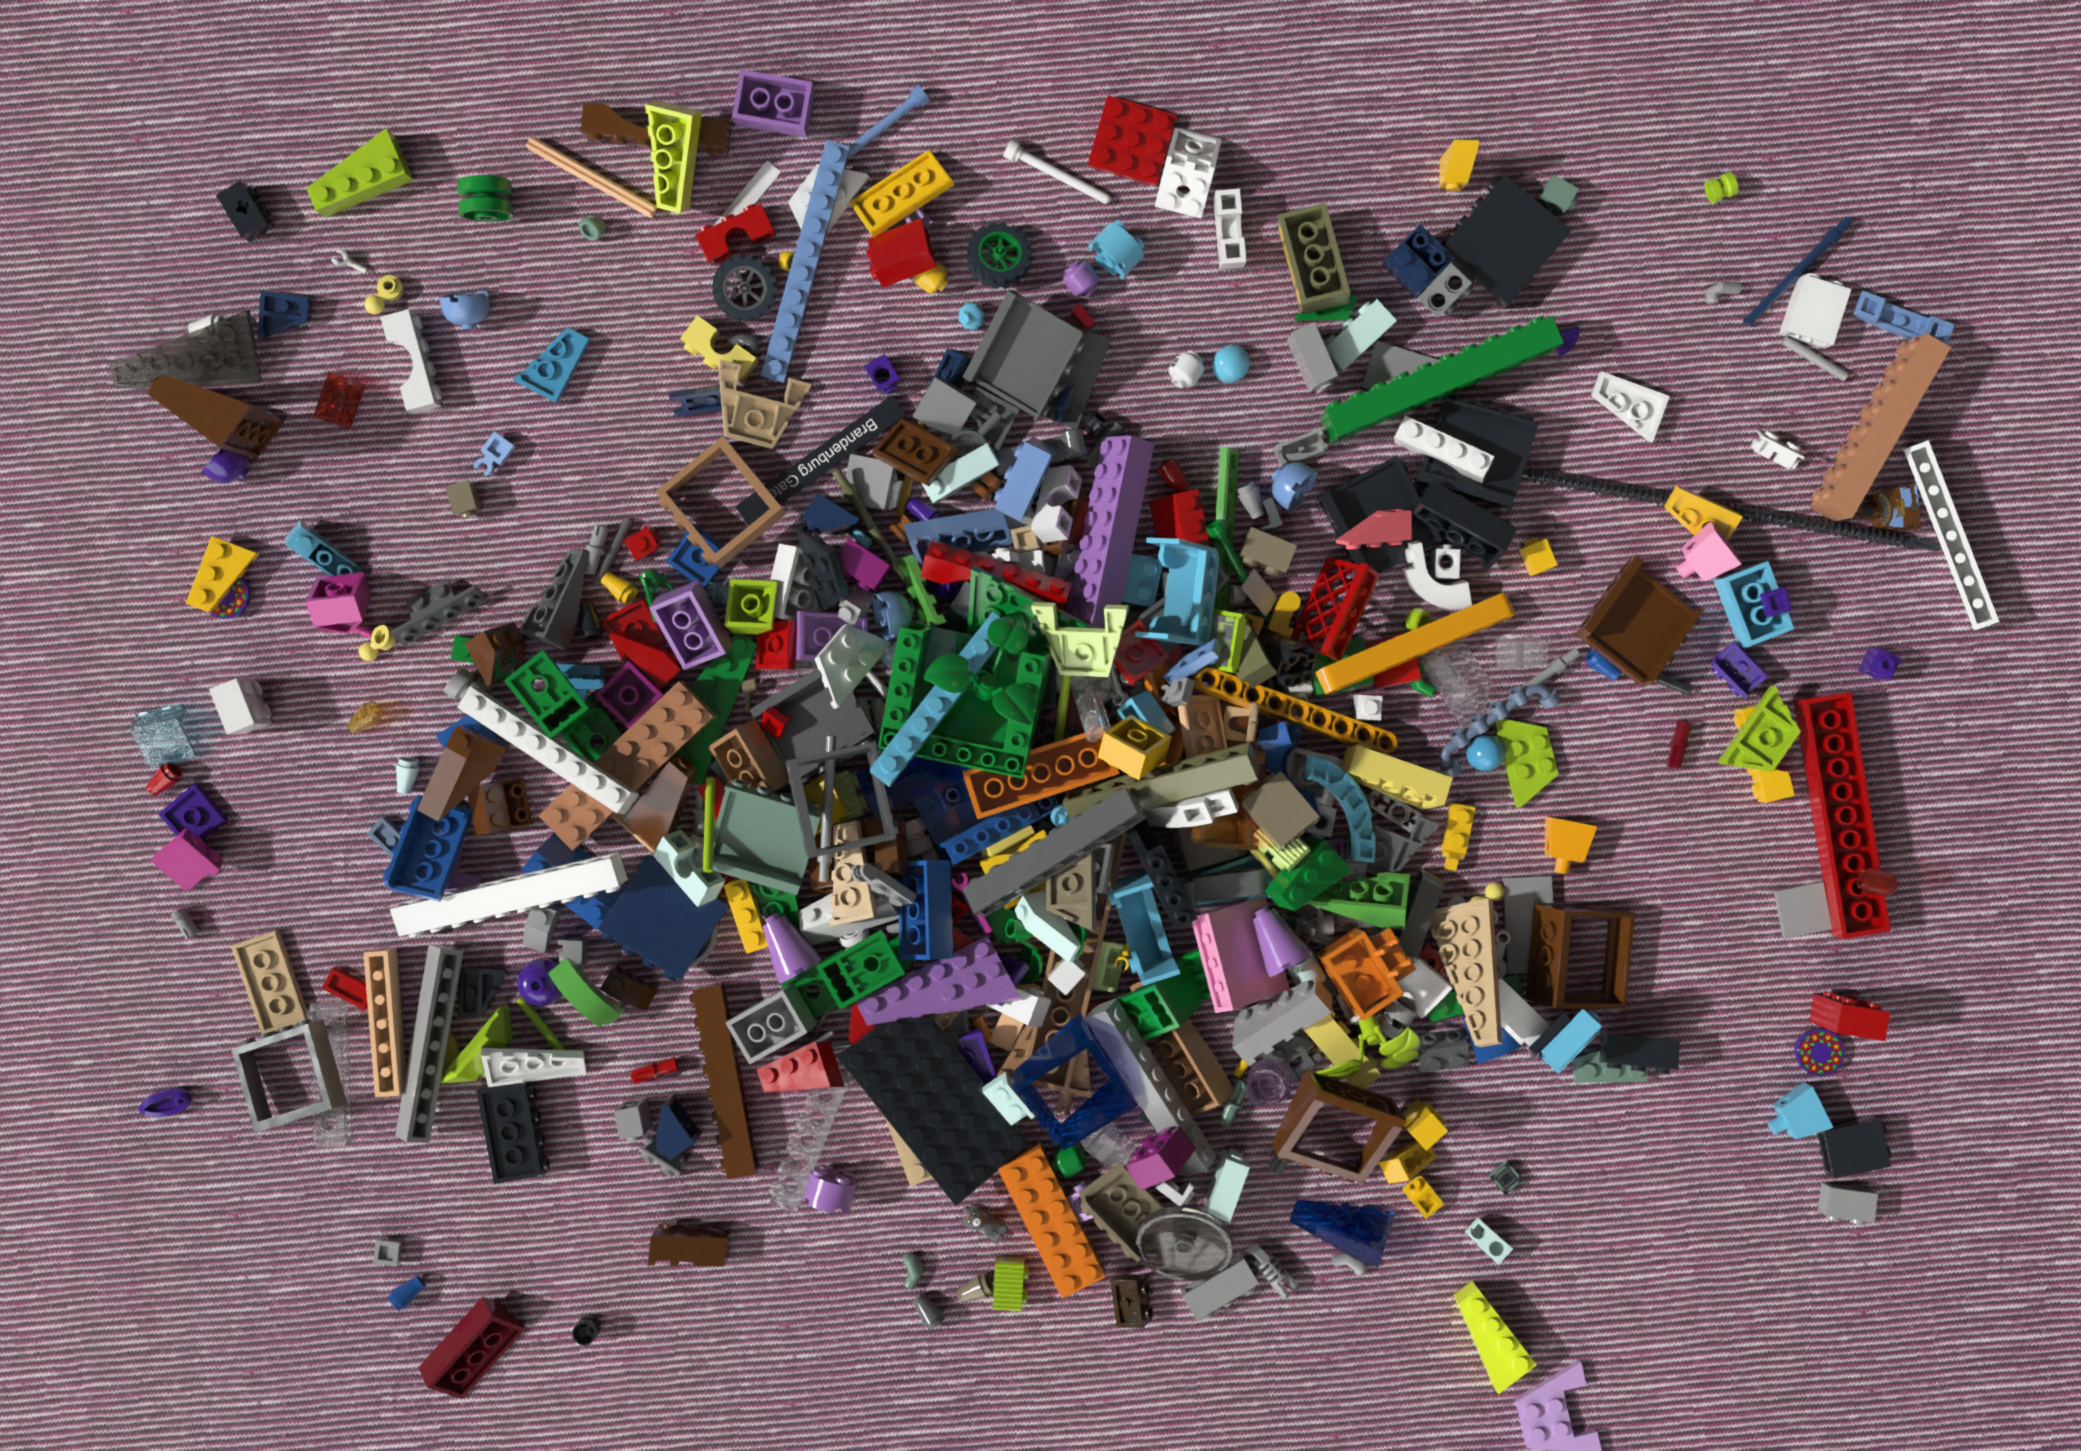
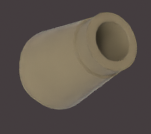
[956,1274,994,1303]

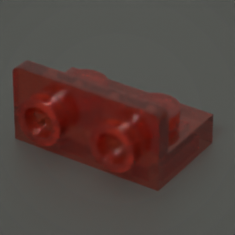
[313,371,365,429]

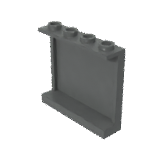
[963,291,1088,421]
[750,668,879,786]

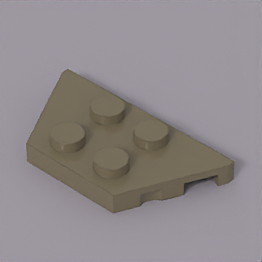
[1046,850,1096,931]

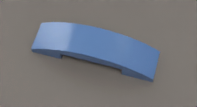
[1853,291,1955,345]

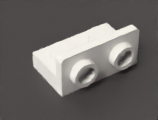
[1153,1180,1194,1207]

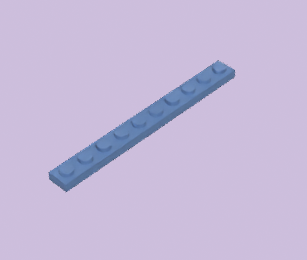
[761,140,851,383]

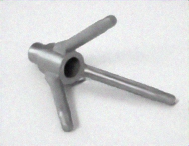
[803,1011,852,1049]

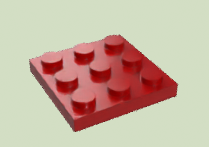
[1087,95,1177,187]

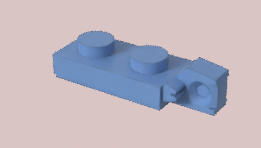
[1163,638,1223,686]

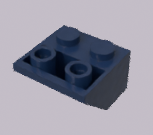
[1382,224,1455,298]

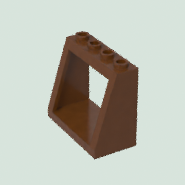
[147,374,286,459]
[1526,904,1635,1009]
[1272,1069,1406,1184]

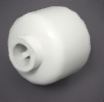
[1169,351,1204,388]

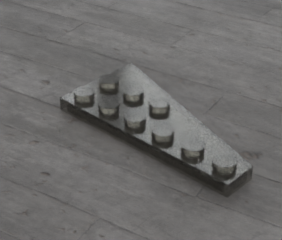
[110,309,262,389]

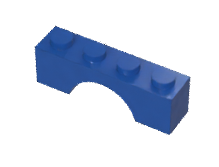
[1257,721,1321,815]

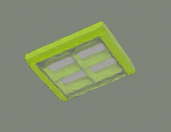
[1197,609,1246,673]

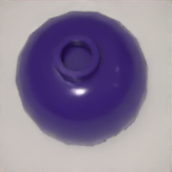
[202,448,250,484]
[517,957,563,1006]

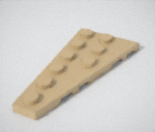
[1430,898,1502,1047]

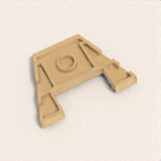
[718,359,811,449]

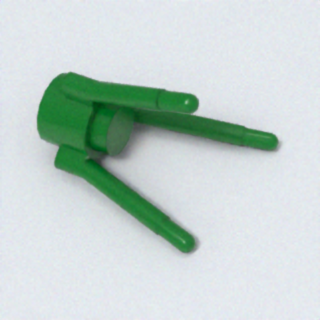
[639,569,675,622]

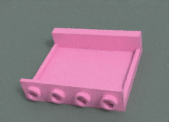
[1192,897,1290,1013]

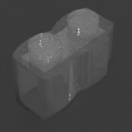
[1495,634,1548,668]

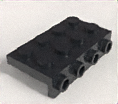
[476,1081,550,1184]

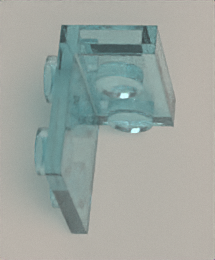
[129,704,196,768]

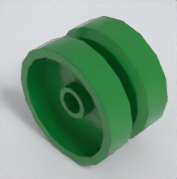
[457,175,514,222]

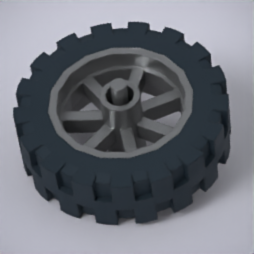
[712,255,777,321]

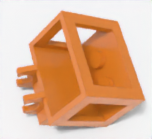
[1314,927,1416,1021]

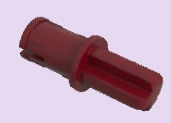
[1667,720,1693,769]

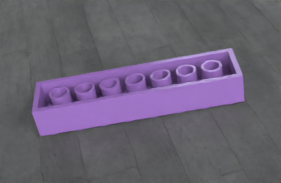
[1066,436,1155,629]

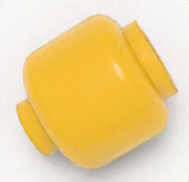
[913,260,949,294]

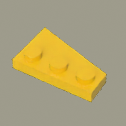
[186,536,259,613]

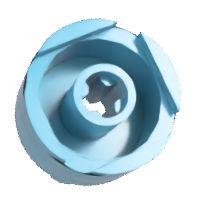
[1088,220,1145,279]

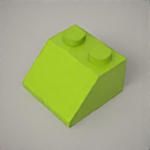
[724,579,778,635]

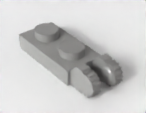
[850,863,916,906]

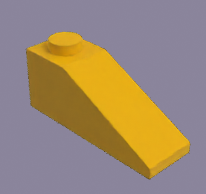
[1439,140,1479,192]

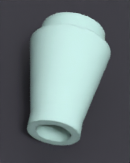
[396,757,420,794]

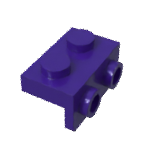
[1711,640,1768,699]

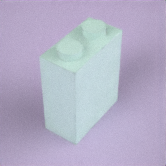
[1203,1148,1250,1222]

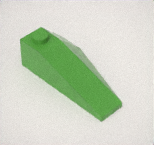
[1307,872,1410,930]

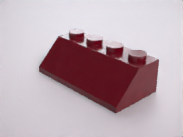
[418,1297,526,1399]

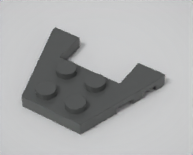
[1345,792,1440,876]

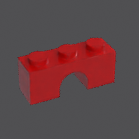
[695,204,776,266]

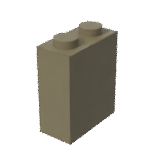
[1242,771,1320,852]

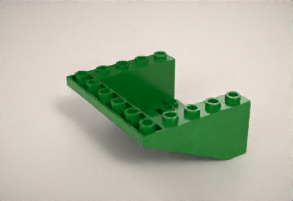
[878,622,1052,779]

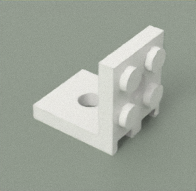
[1155,127,1221,218]

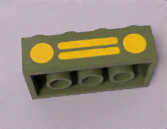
[1277,203,1350,315]

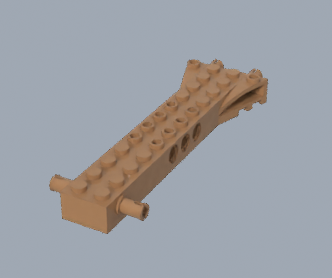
[997,832,1129,1115]

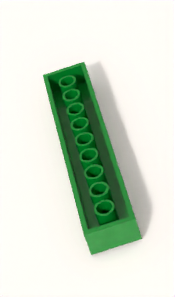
[1320,315,1564,444]

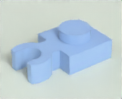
[474,431,516,477]

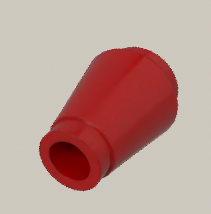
[1157,458,1191,493]
[146,762,183,796]

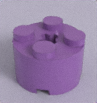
[803,1165,857,1214]

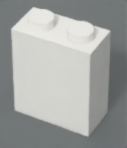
[1779,273,1851,349]

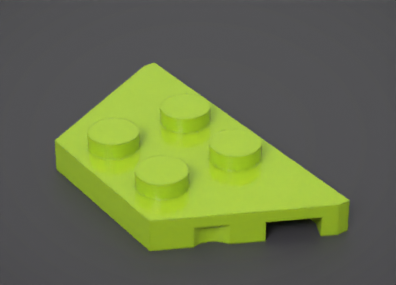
[1717,685,1801,772]
[1494,719,1559,808]

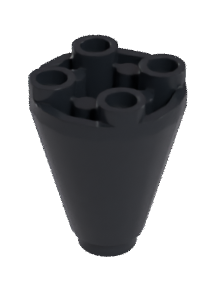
[1258,630,1318,687]

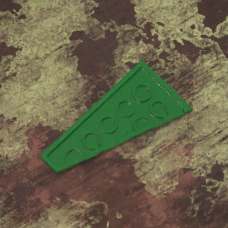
[967,565,1095,650]
[671,633,757,785]

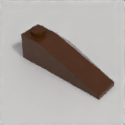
[417,725,507,821]

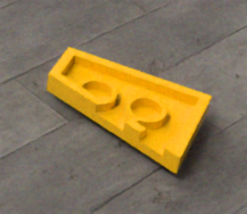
[1664,485,1743,541]

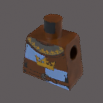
[1858,483,1921,531]

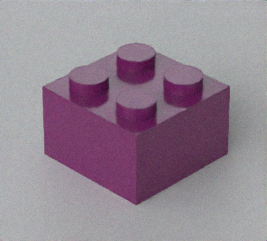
[838,538,893,593]
[595,661,666,729]
[1125,1125,1196,1190]

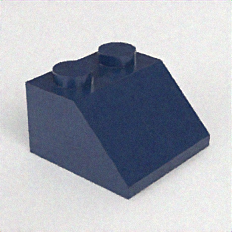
[802,493,863,535]
[656,1094,702,1160]

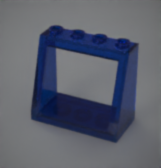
[1012,1013,1138,1151]

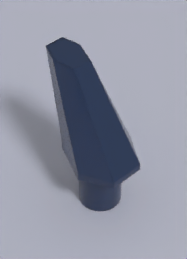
[1052,387,1075,422]

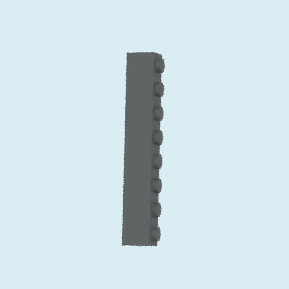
[962,788,1147,918]

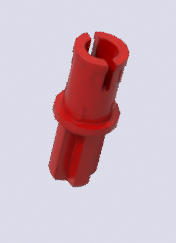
[630,1056,679,1084]

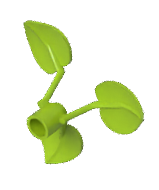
[1316,1016,1420,1080]

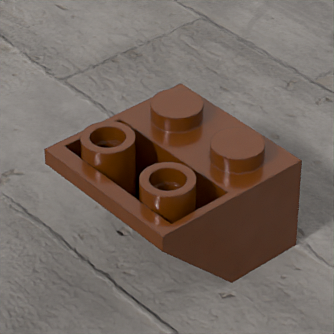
[468,778,533,836]

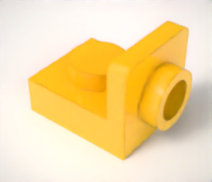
[1402,1175,1444,1219]

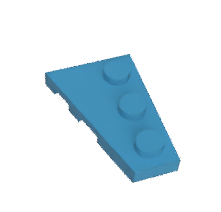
[513,327,591,404]

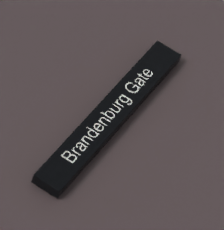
[735,395,906,526]

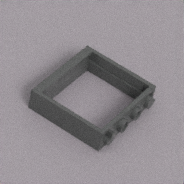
[786,742,899,859]
[231,1019,347,1133]

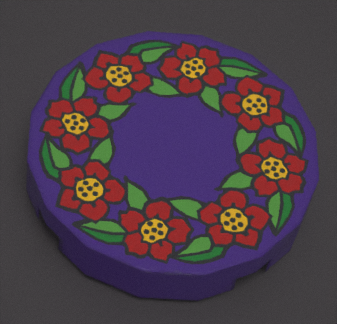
[209,577,251,619]
[1794,1028,1845,1077]

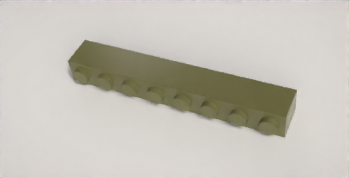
[1063,742,1260,819]

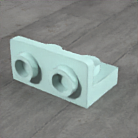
[982,1072,1036,1125]

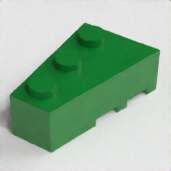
[1265,836,1352,911]

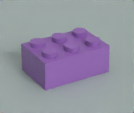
[732,69,815,138]
[649,580,733,670]

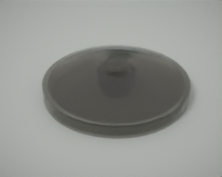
[1136,1206,1233,1281]

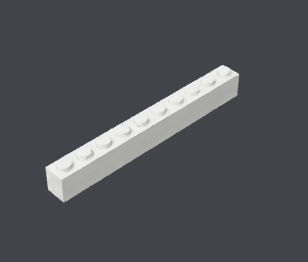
[390,852,628,938]

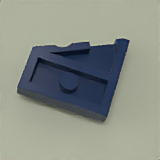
[258,290,312,338]

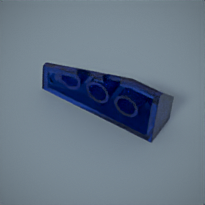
[856,758,963,818]
[1289,1200,1395,1267]

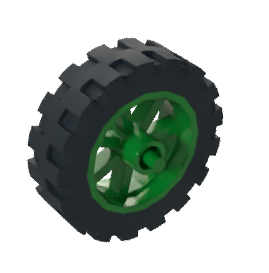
[967,222,1032,289]

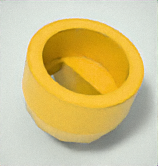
[778,251,795,272]

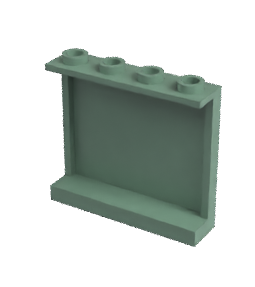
[713,779,823,895]

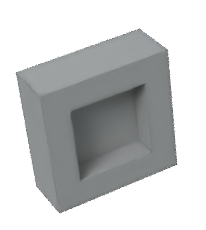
[373,1237,403,1267]

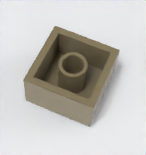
[1237,527,1297,578]

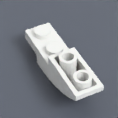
[1143,788,1239,828]

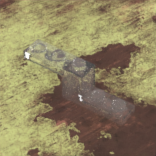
[1071,673,1118,742]

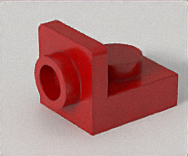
[624,525,662,562]

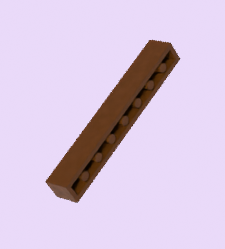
[690,982,759,1180]

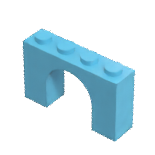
[1541,1009,1602,1075]

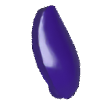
[139,1088,192,1118]

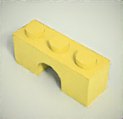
[680,315,759,385]

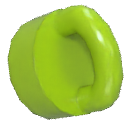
[1405,608,1431,630]

